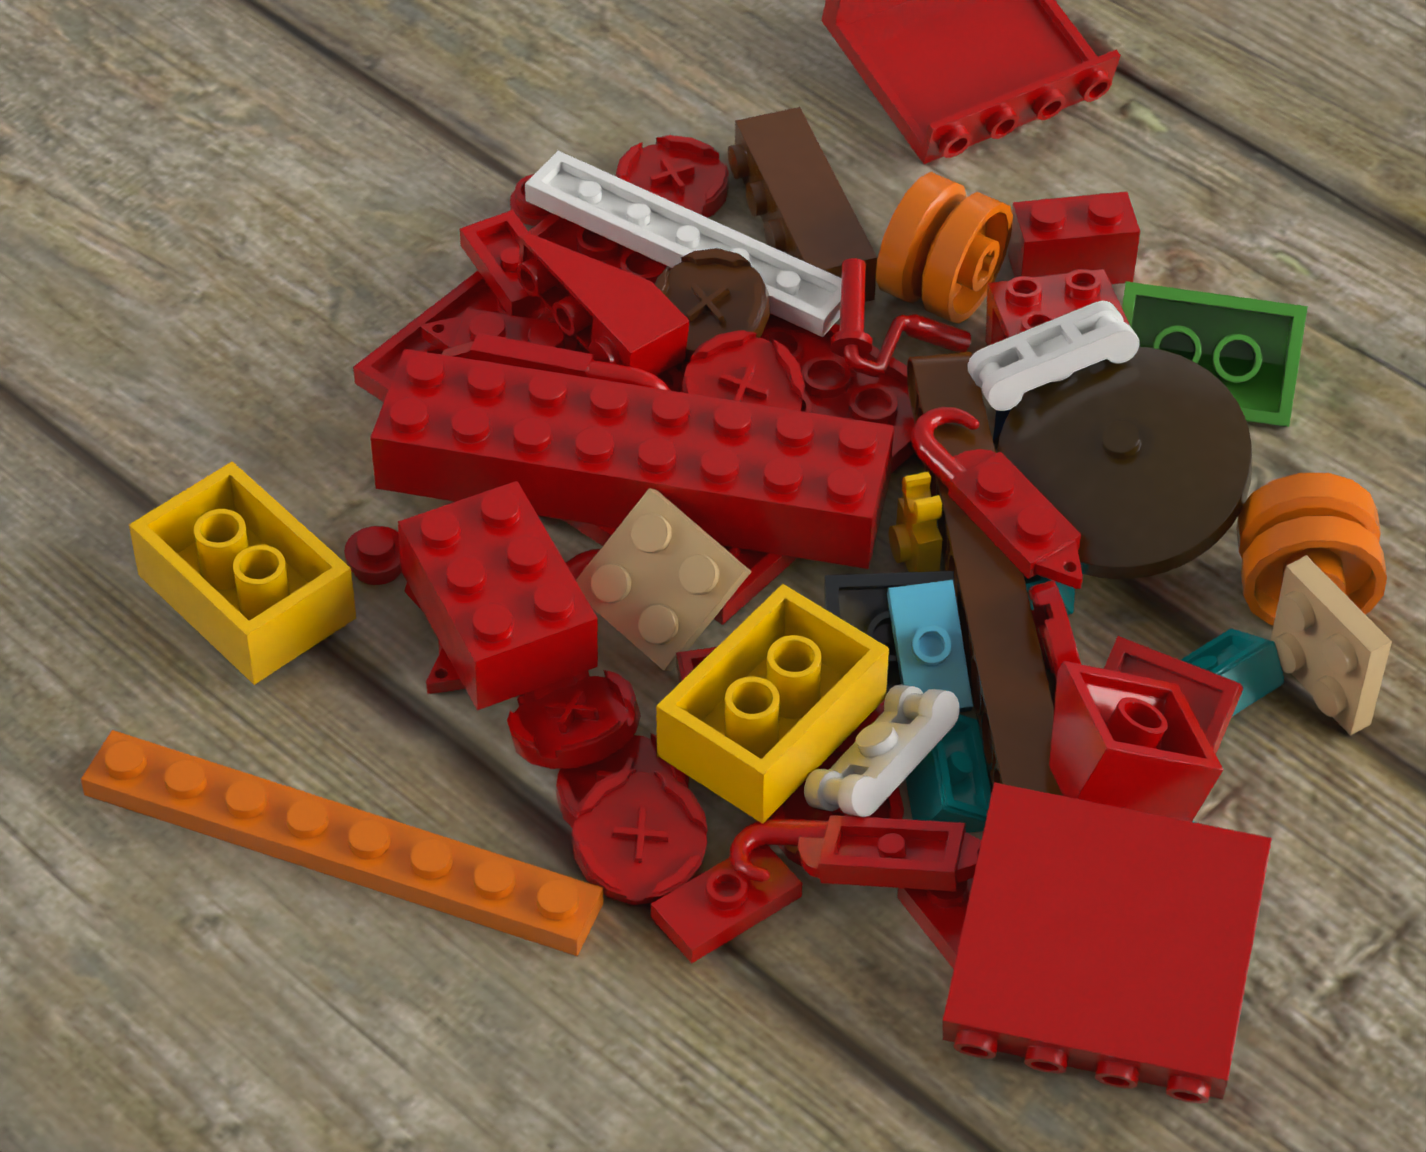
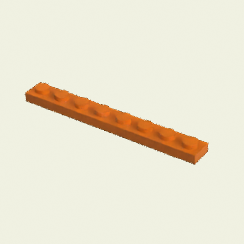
[81,730,604,956]

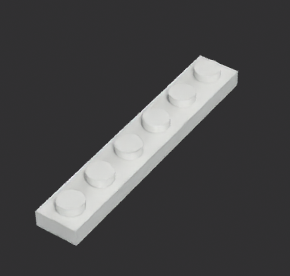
[525,151,842,337]

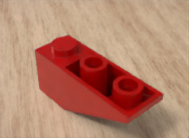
[516,232,690,376]

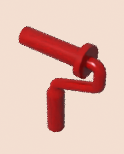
[830,258,971,377]

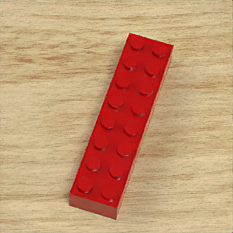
[370,349,894,569]

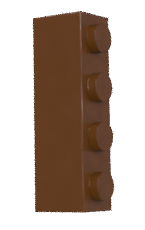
[728,107,878,302]

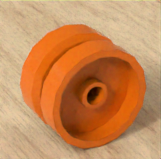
[876,172,1013,324]
[1236,473,1387,626]

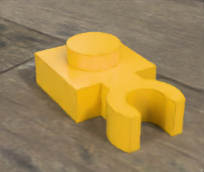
[888,472,942,572]

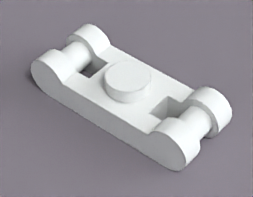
[968,301,1139,411]
[804,685,960,817]

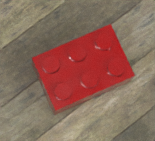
[398,481,598,711]

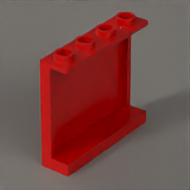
[821,0,1121,165]
[943,782,1272,1104]

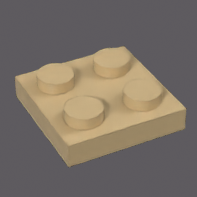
[576,488,751,671]
[1270,555,1392,735]

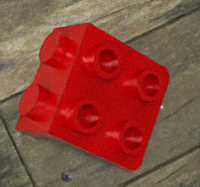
[985,269,1131,346]

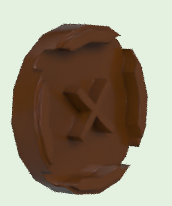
[655,248,770,362]

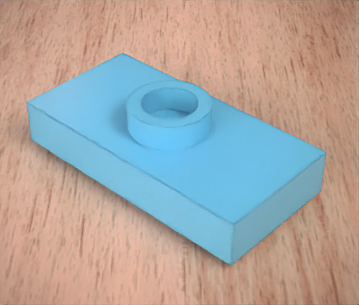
[887,580,973,712]

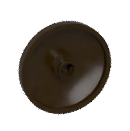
[997,347,1252,579]

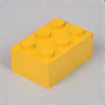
[129,461,356,685]
[656,584,889,824]

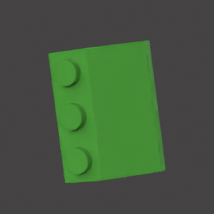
[1122,281,1308,427]

